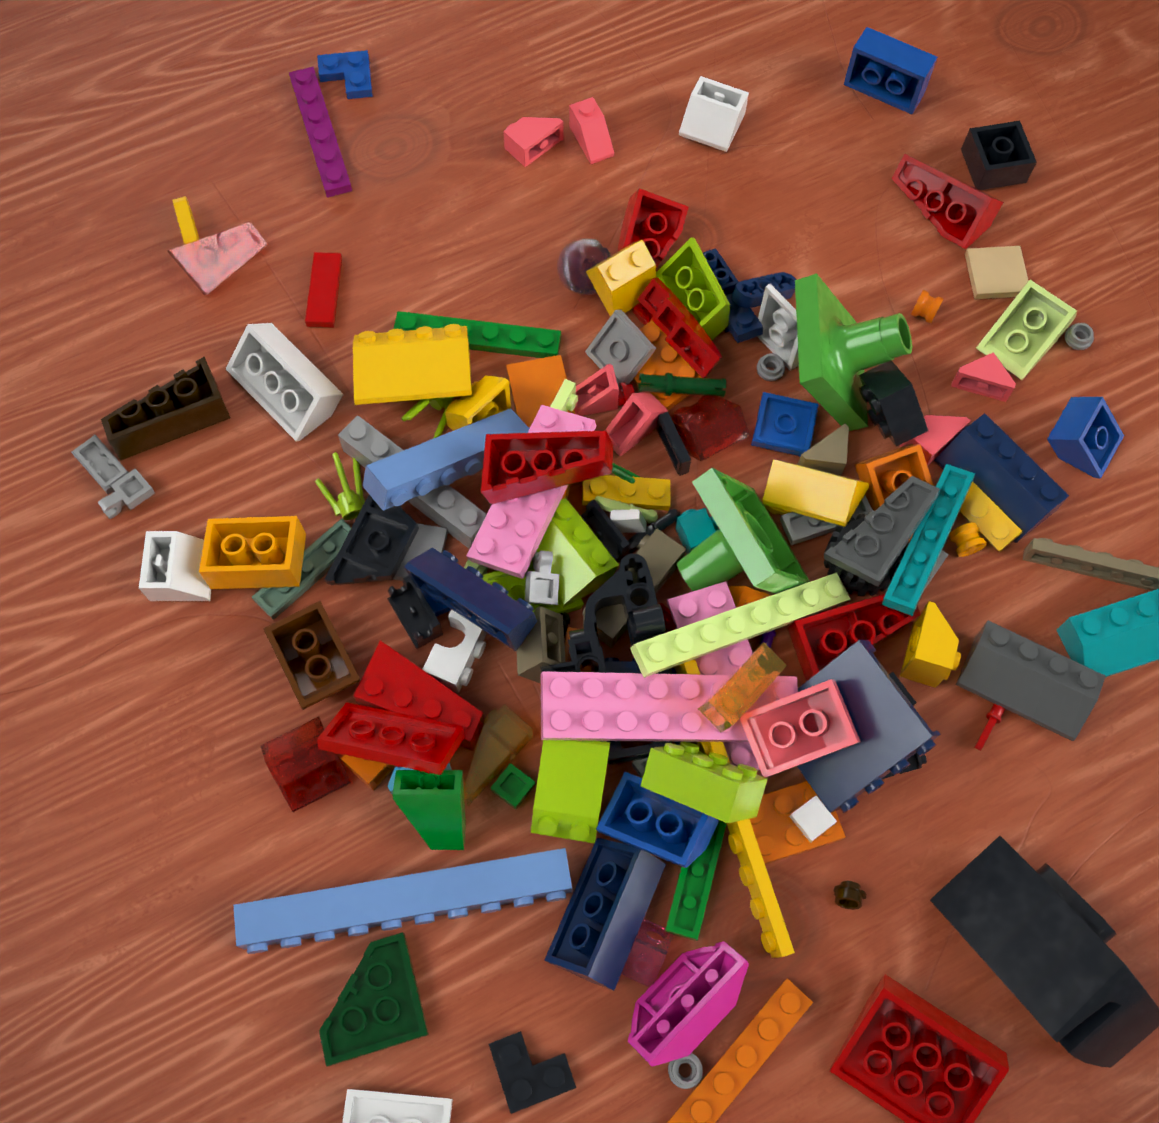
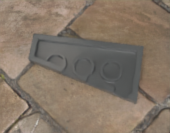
[824,476,940,587]

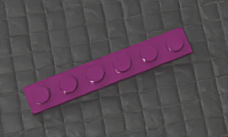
[289,67,352,198]

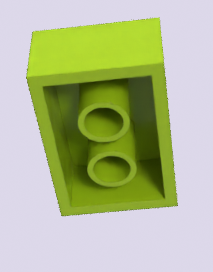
[640,741,767,824]

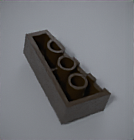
[101,357,231,461]

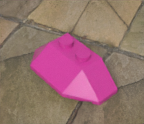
[628,941,749,1067]

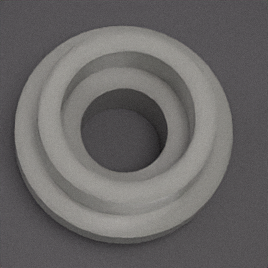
[1065,323,1094,350]
[757,353,785,381]
[668,1053,703,1089]

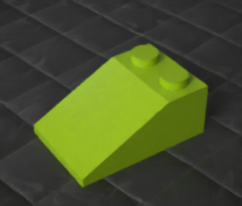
[531,740,610,844]

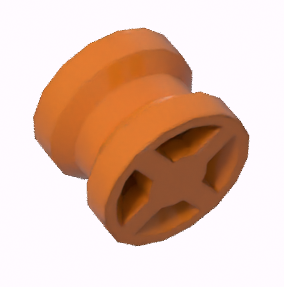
[911,290,943,324]

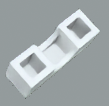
[422,610,487,693]

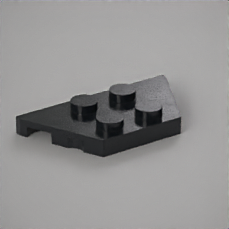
[324,495,419,586]

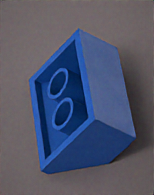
[596,772,719,868]

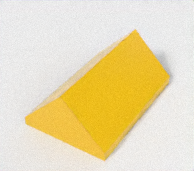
[763,459,869,527]

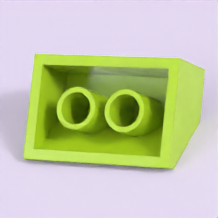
[656,237,730,340]
[530,498,619,608]

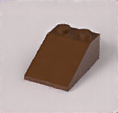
[263,601,361,710]

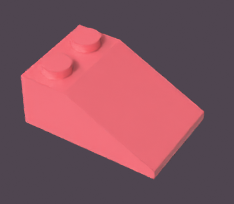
[739,679,861,778]

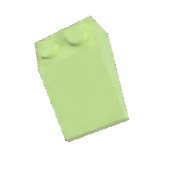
[976,280,1077,380]

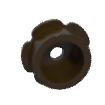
[833,881,866,910]

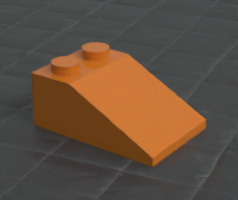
[855,444,934,542]

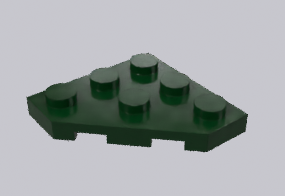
[319,932,429,1067]

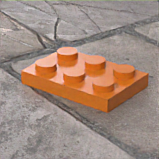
[633,320,707,411]
[749,781,846,865]

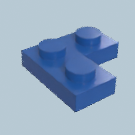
[317,50,373,99]

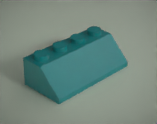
[1056,589,1159,678]

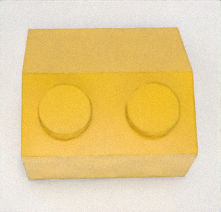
[586,240,656,317]
[445,375,511,431]
[900,601,961,688]

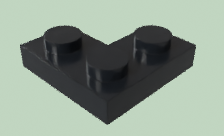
[489,1031,576,1114]

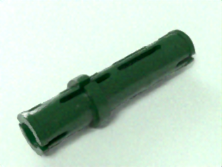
[638,373,726,397]

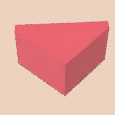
[951,352,1016,402]
[574,364,619,416]

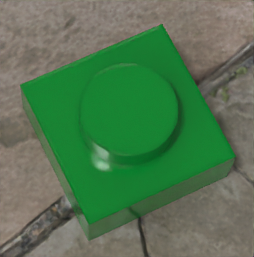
[491,763,536,810]

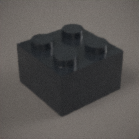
[961,121,1037,190]
[859,361,928,446]

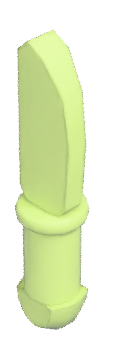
[595,496,658,523]

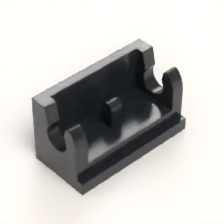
[578,499,630,563]
[387,575,443,649]

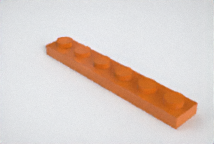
[666,978,813,1123]

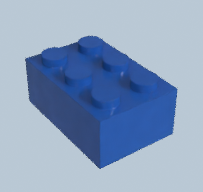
[843,27,938,114]

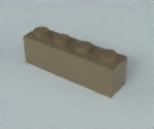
[582,528,686,648]

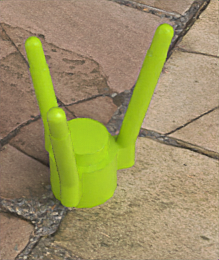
[402,397,454,439]
[315,452,365,520]

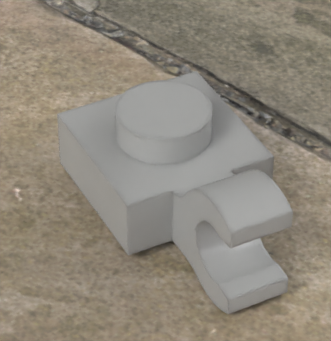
[98,469,155,519]
[525,551,559,605]

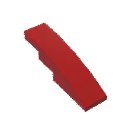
[637,277,722,378]

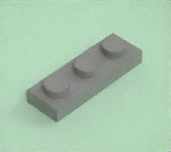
[780,495,873,545]

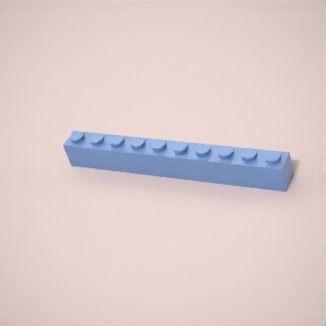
[233,848,572,954]

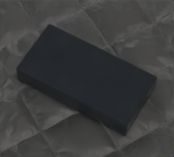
[656,412,691,476]

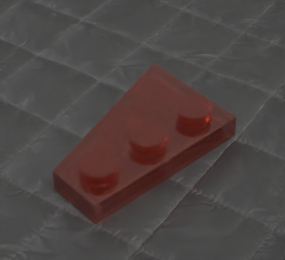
[167,222,268,295]

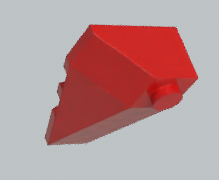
[892,154,1004,249]
[617,188,689,268]

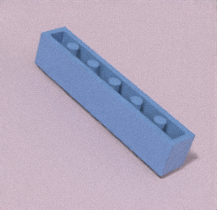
[362,408,530,511]

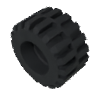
[824,514,906,596]

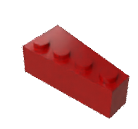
[481,430,613,505]
[787,593,921,682]
[354,640,485,751]

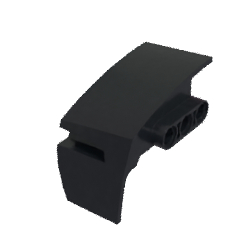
[930,836,1159,1068]

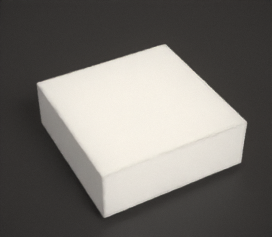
[610,509,647,533]
[789,796,837,843]

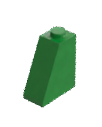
[392,770,466,850]

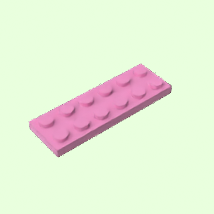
[466,405,596,579]
[667,581,761,770]

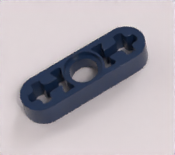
[731,272,797,308]

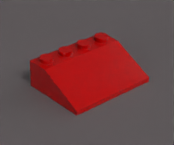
[830,974,1009,1123]

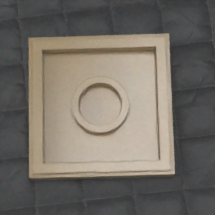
[965,246,1029,299]

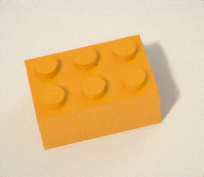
[199,516,306,589]

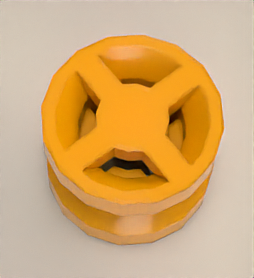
[949,522,987,557]

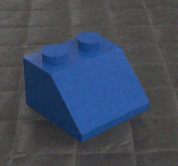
[1047,397,1124,479]

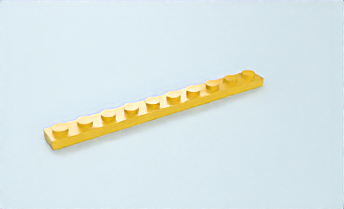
[674,659,795,958]

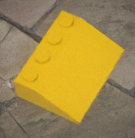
[353,324,472,405]

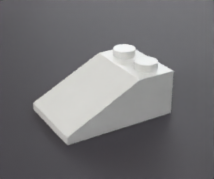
[757,284,799,371]

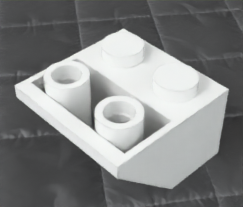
[679,76,749,152]
[139,531,211,601]

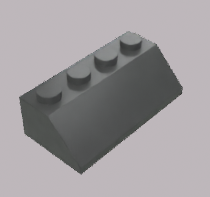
[956,620,1106,741]

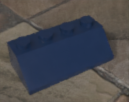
[934,413,1069,543]
[404,547,537,651]
[544,837,666,991]

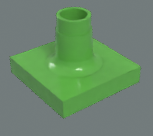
[795,273,912,431]
[677,468,810,594]

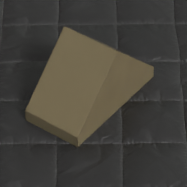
[798,424,849,476]

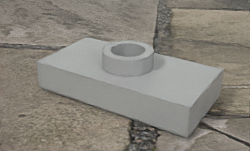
[71,435,129,495]

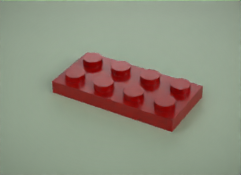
[317,702,465,775]

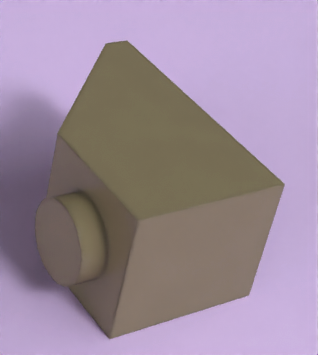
[517,606,566,683]

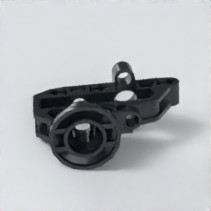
[540,553,673,765]

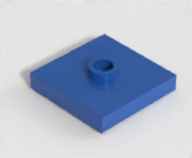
[751,392,819,456]

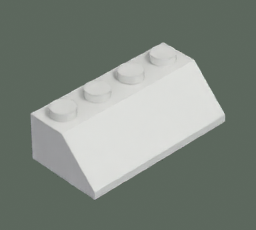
[226,323,343,441]

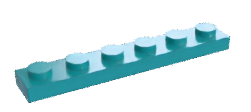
[882,464,975,616]

